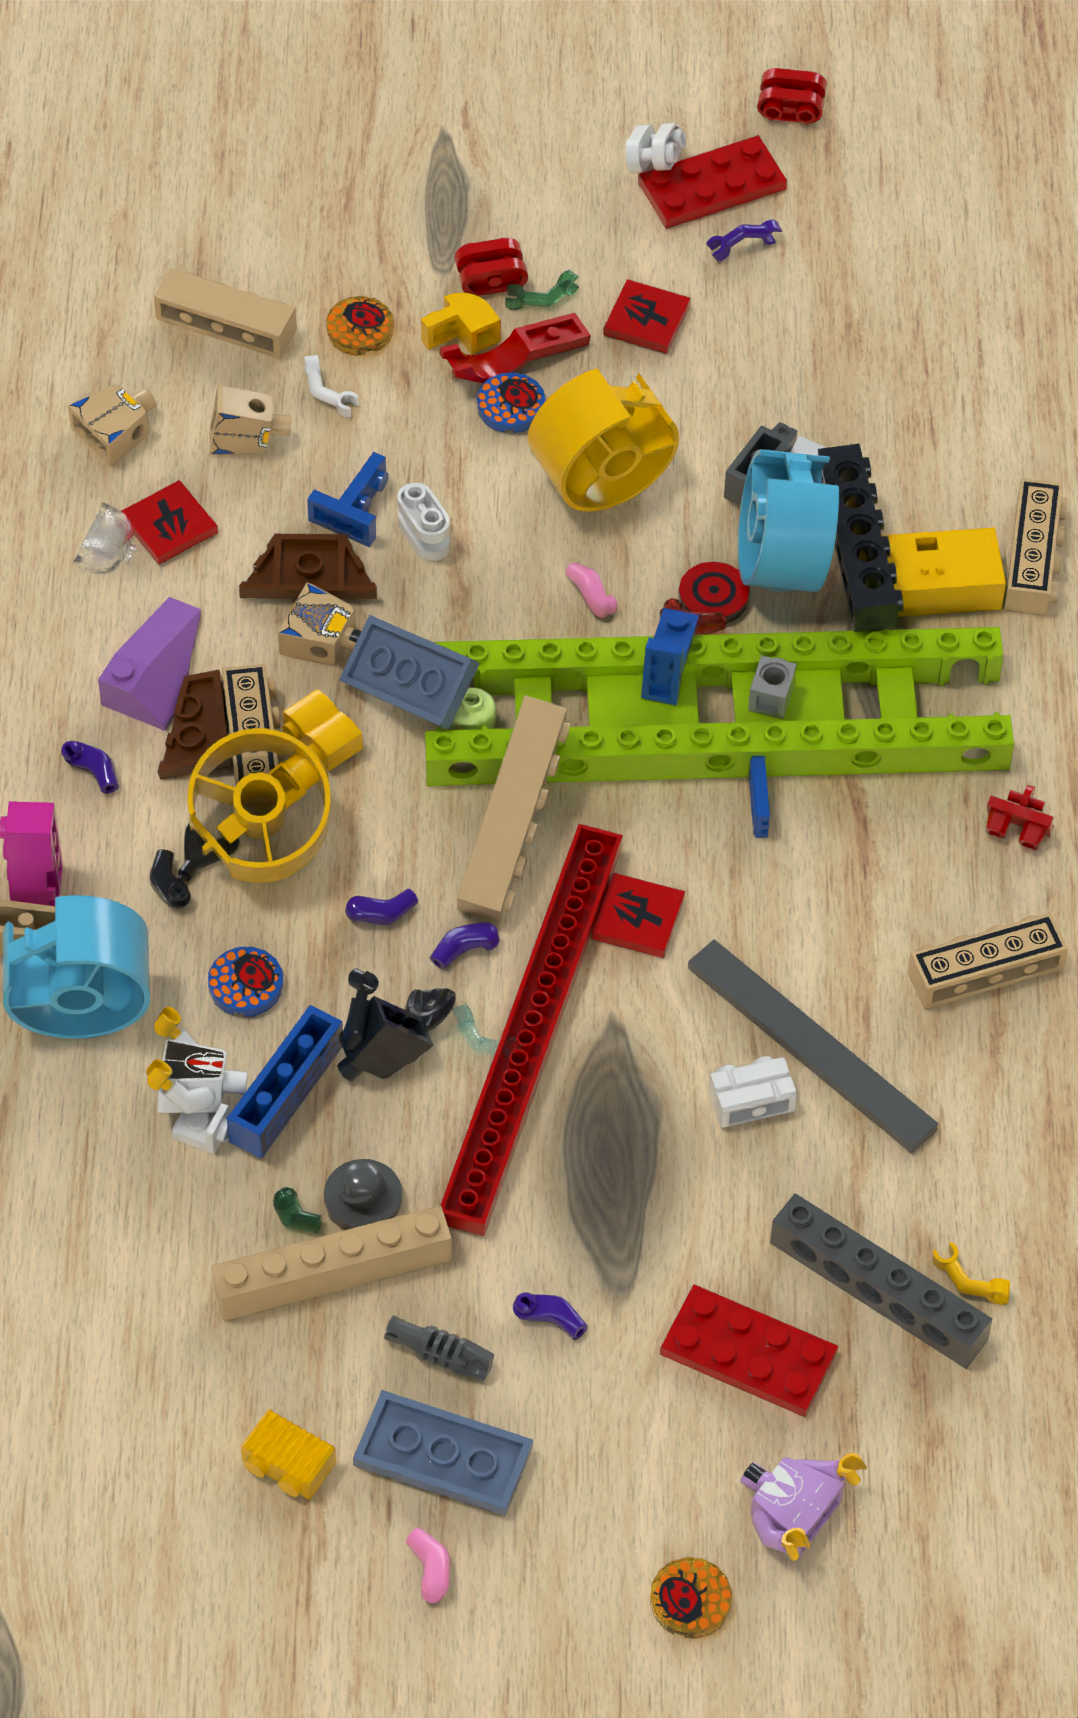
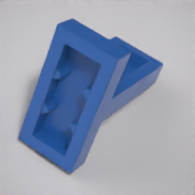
[307,452,389,548]
[641,608,699,706]

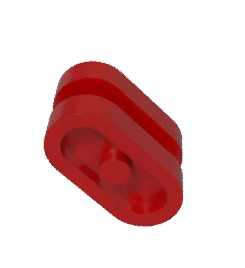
[757,68,827,124]
[454,238,528,296]

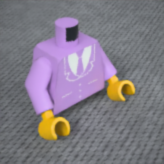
[740,1453,867,1561]

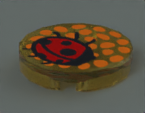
[326,296,394,356]
[650,1557,732,1639]

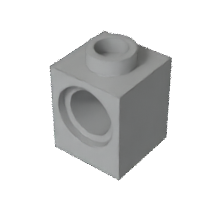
[748,655,797,719]

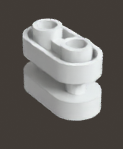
[626,123,686,172]
[397,483,450,561]

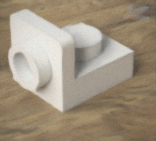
[171,1103,230,1154]

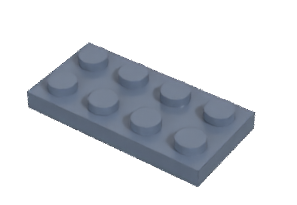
[339,615,480,730]
[353,1390,533,1516]

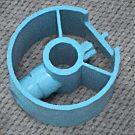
[738,449,839,592]
[3,895,150,1039]

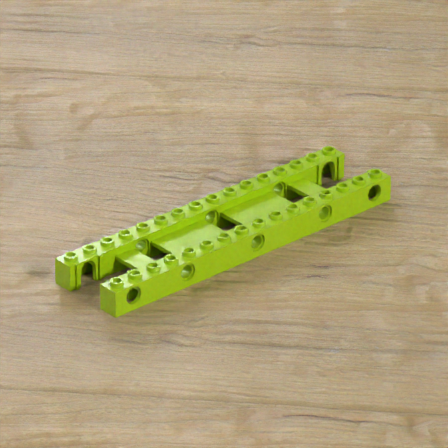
[425,627,1014,786]

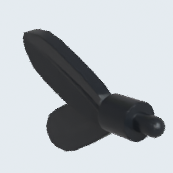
[177,823,240,883]

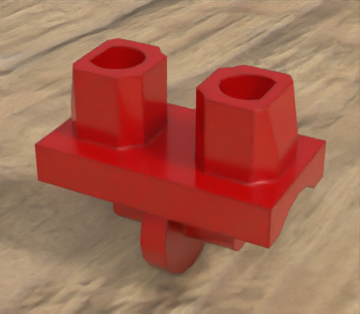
[986,785,1054,850]

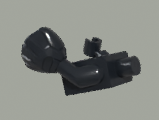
[337,968,456,1081]

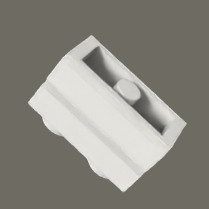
[708,1056,797,1128]

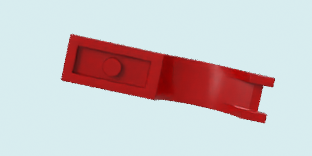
[439,313,591,384]

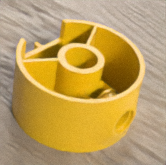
[528,368,679,512]
[187,728,331,883]

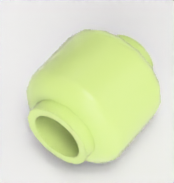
[450,687,496,730]

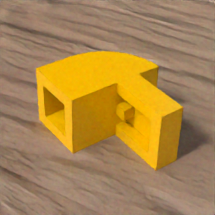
[421,293,501,355]

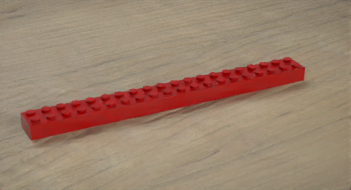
[440,824,623,1236]

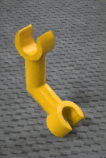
[933,1241,1011,1305]

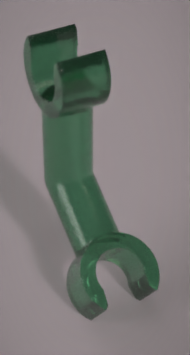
[505,270,579,310]

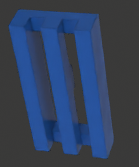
[749,756,770,838]

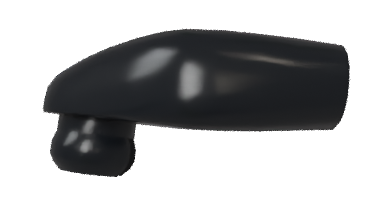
[149,849,191,909]

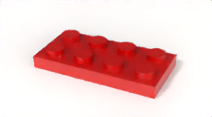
[638,135,787,229]
[660,1284,839,1418]

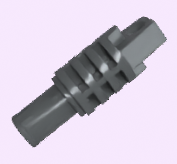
[384,1315,494,1380]

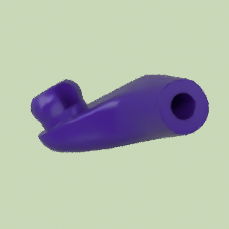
[61,740,119,794]
[345,889,418,925]
[429,922,500,969]
[513,1292,588,1340]

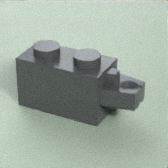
[724,422,798,506]

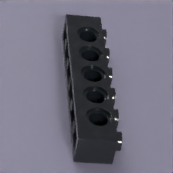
[818,443,903,632]

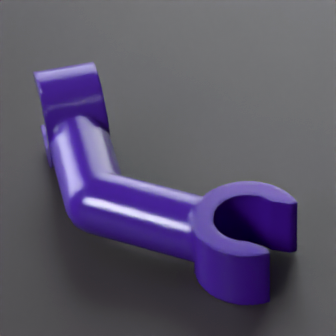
[706,219,783,261]

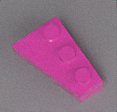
[0,801,63,906]

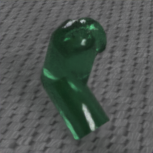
[273,1187,322,1234]

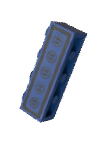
[226,1005,343,1159]

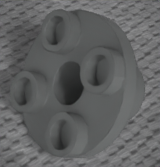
[324,1159,402,1229]

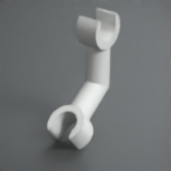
[304,355,359,418]

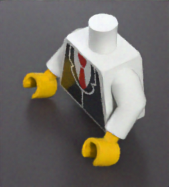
[146,1006,248,1114]

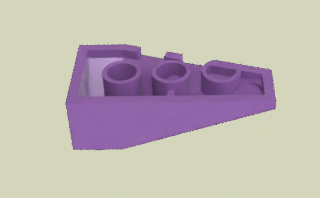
[98,597,201,731]

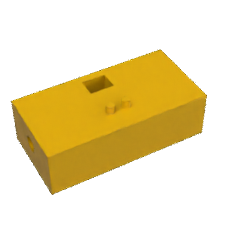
[882,527,1006,617]

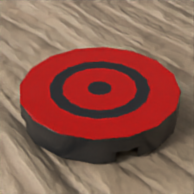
[678,561,750,625]

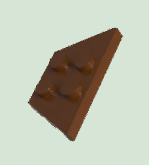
[239,533,377,599]

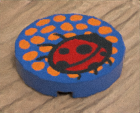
[477,372,546,433]
[208,946,283,1017]

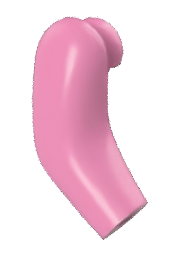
[566,563,618,618]
[406,1527,450,1603]

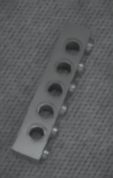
[770,1193,993,1369]

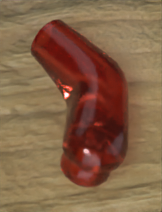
[659,598,727,635]

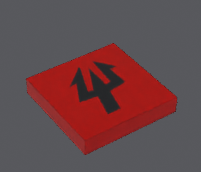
[603,279,691,354]
[120,480,218,565]
[592,873,685,958]

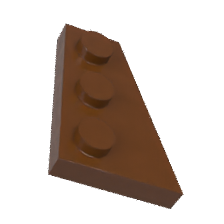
[157,669,232,780]

